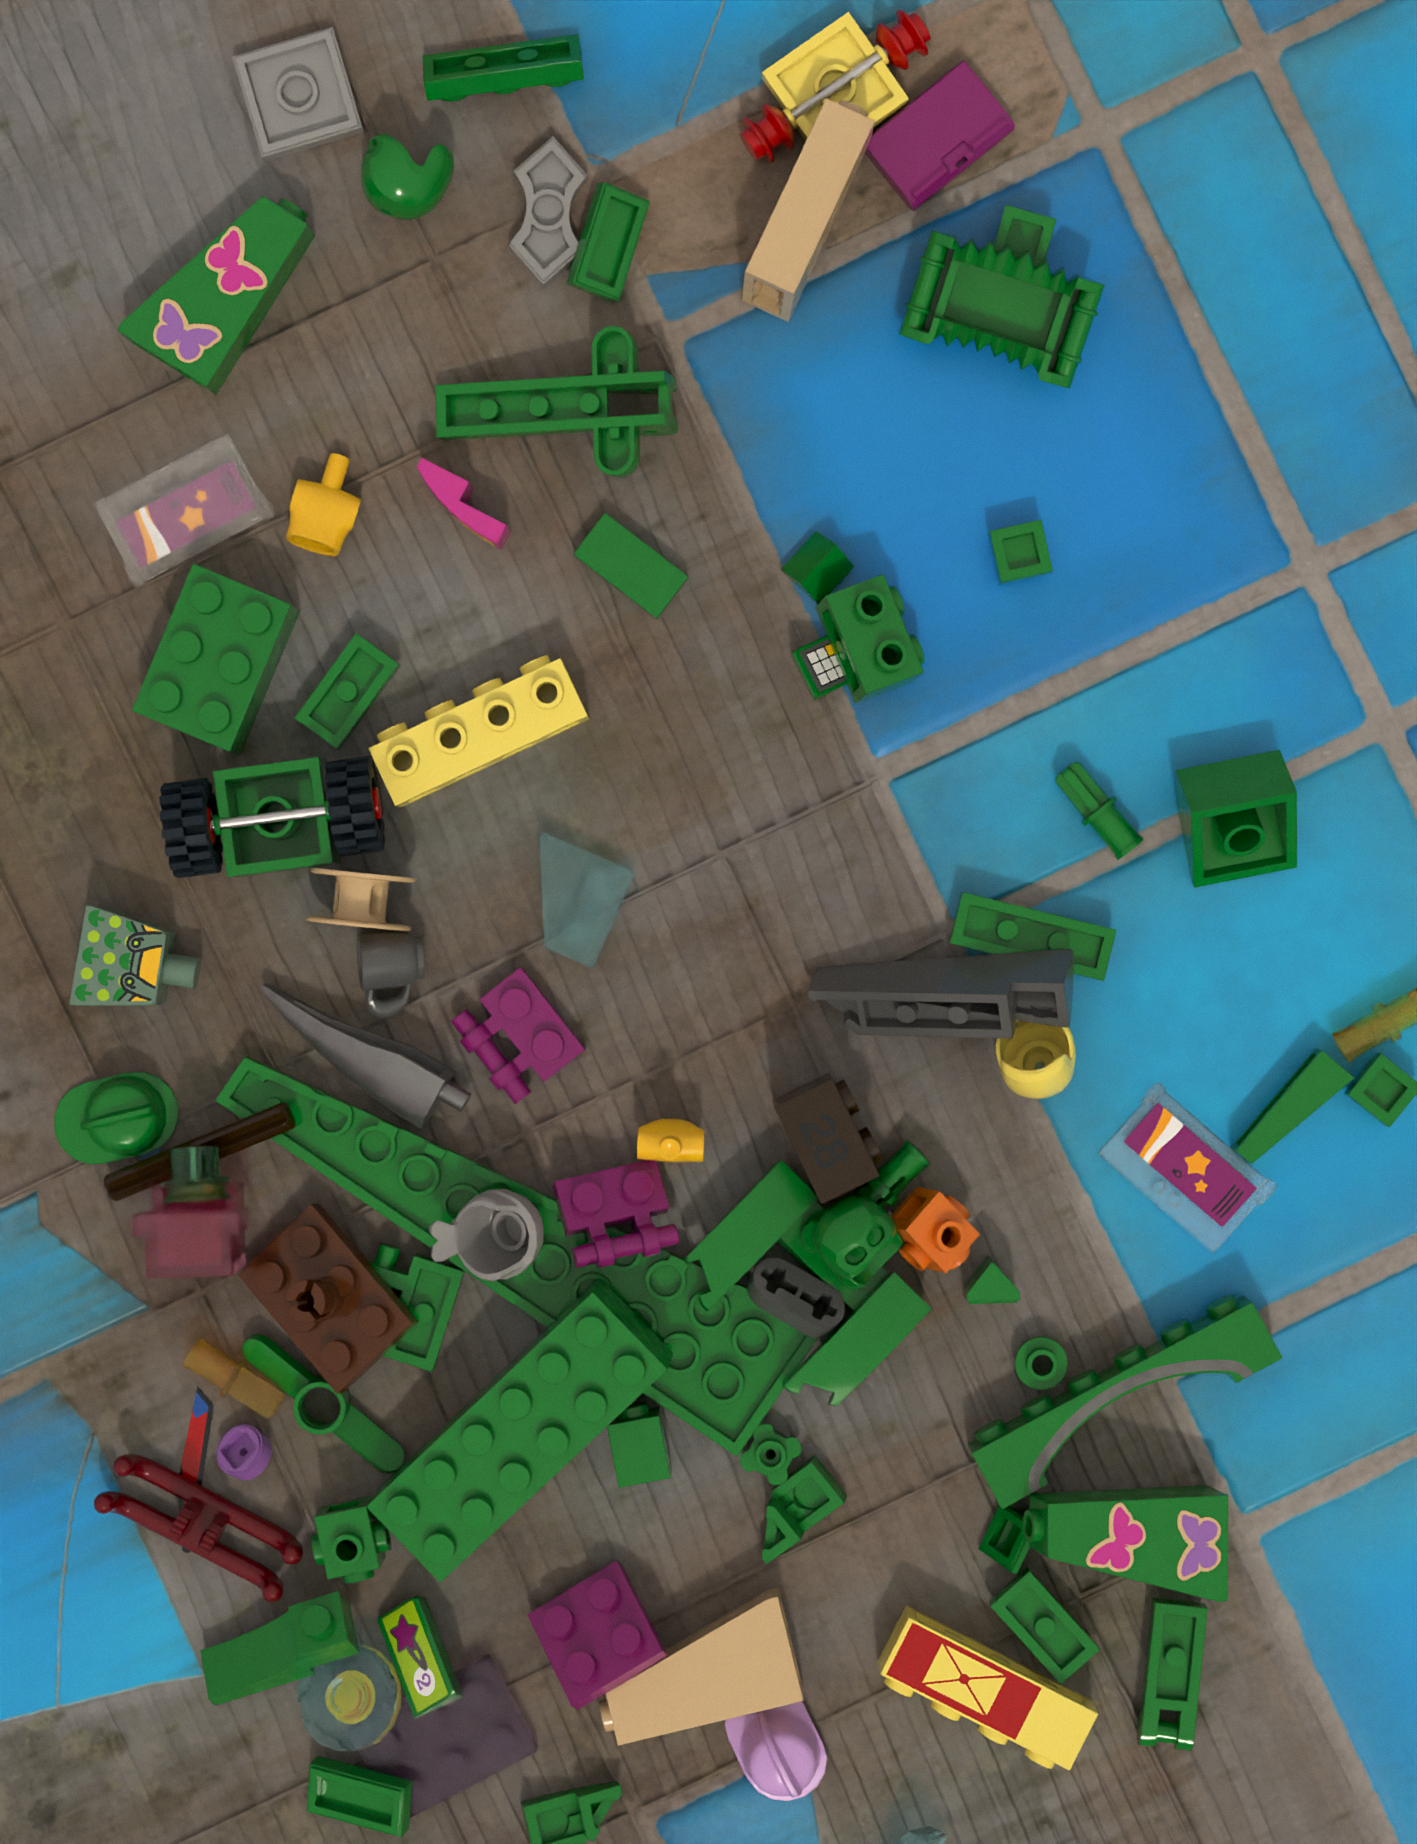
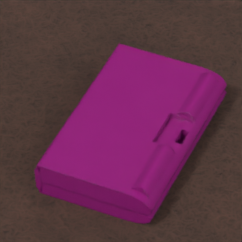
[865,60,1015,211]

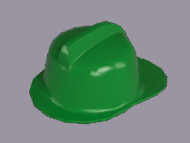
[54,1072,178,1164]

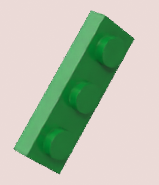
[422,34,584,102]
[949,892,1116,981]

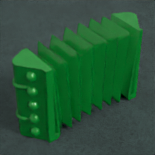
[899,230,1105,388]

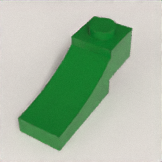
[200,1591,360,1706]

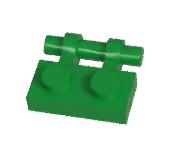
[369,1243,465,1372]

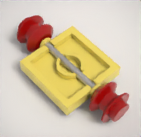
[739,9,931,164]

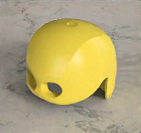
[996,1020,1076,1099]

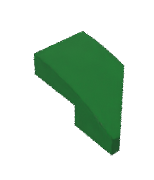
[762,1455,847,1564]
[520,1781,622,1844]

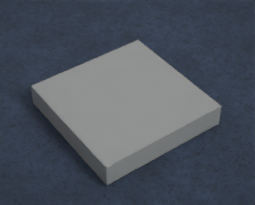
[232,27,364,162]

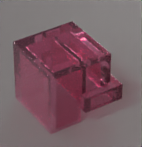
[131,1182,248,1278]

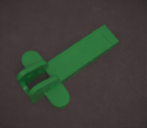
[435,326,678,478]

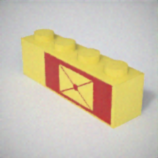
[878,1605,1098,1771]

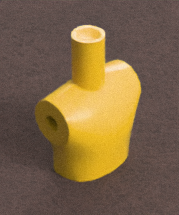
[286,453,361,556]
[637,1118,705,1163]

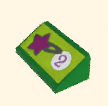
[377,1595,464,1718]

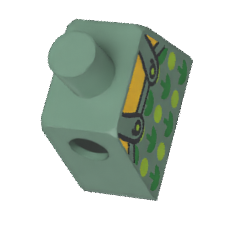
[69,905,201,1006]

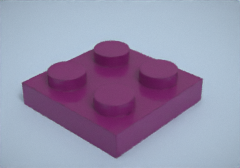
[527,1560,668,1710]

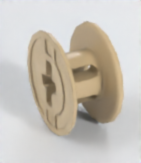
[305,868,416,931]

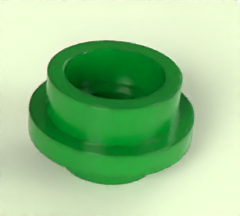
[1014,1336,1068,1390]

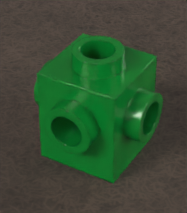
[311,1496,391,1583]

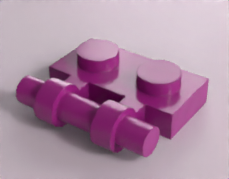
[451,967,586,1104]
[552,1160,679,1268]

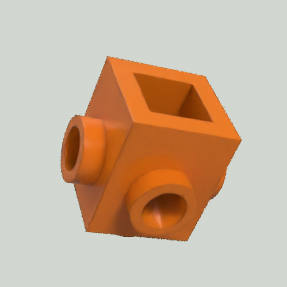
[891,1186,980,1274]

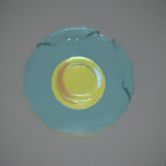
[298,1644,401,1751]

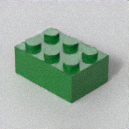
[132,564,300,755]

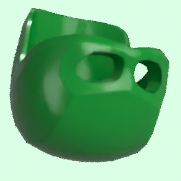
[361,133,454,220]
[812,1194,903,1286]

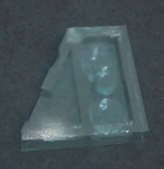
[539,832,635,969]

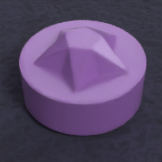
[217,1424,272,1481]

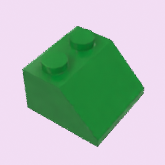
[1176,750,1297,888]

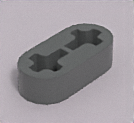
[747,1258,845,1338]

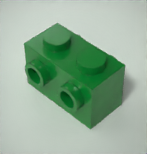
[815,574,924,704]

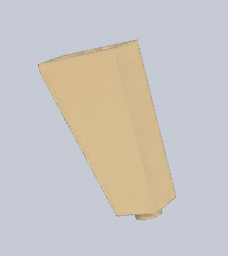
[741,98,875,322]
[599,1587,804,1746]

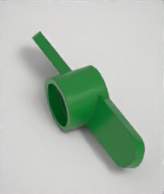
[242,1334,405,1473]

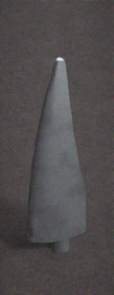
[260,983,471,1129]

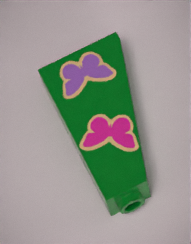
[117,196,315,395]
[1023,1485,1228,1602]

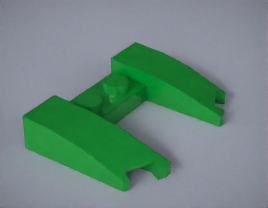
[684,1160,932,1407]

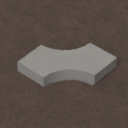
[509,136,588,288]

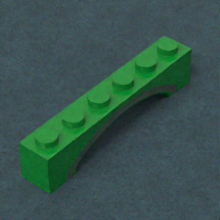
[968,1294,1282,1509]

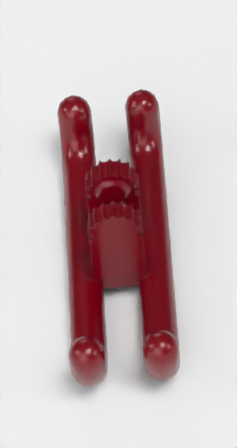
[94,1454,303,1602]

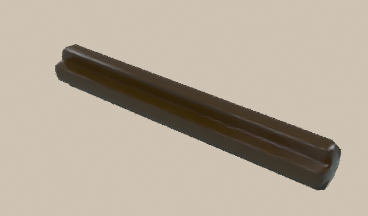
[104,1103,296,1201]

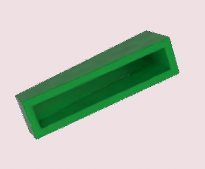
[1231,1048,1354,1164]

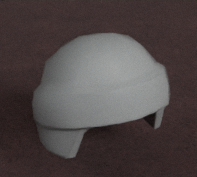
[429,1189,544,1282]

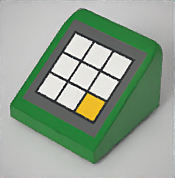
[791,636,847,701]

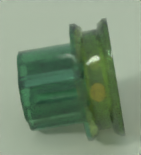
[161,1146,232,1204]

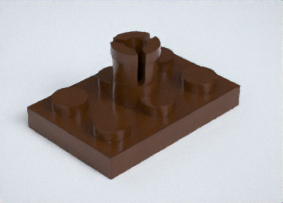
[238,1204,419,1394]

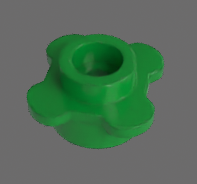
[740,1423,801,1485]

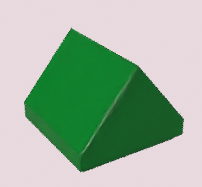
[780,531,855,605]
[963,1255,1020,1304]
[978,1505,1030,1574]

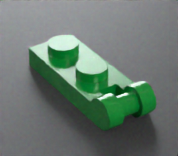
[1137,1598,1208,1751]

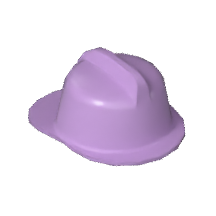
[725,1701,827,1801]

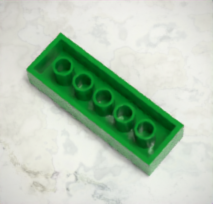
[366,1278,673,1583]

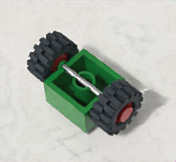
[159,756,385,878]

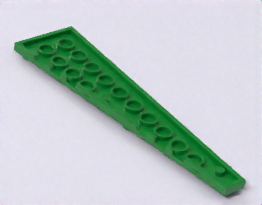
[215,1056,818,1457]

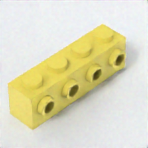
[368,655,590,808]

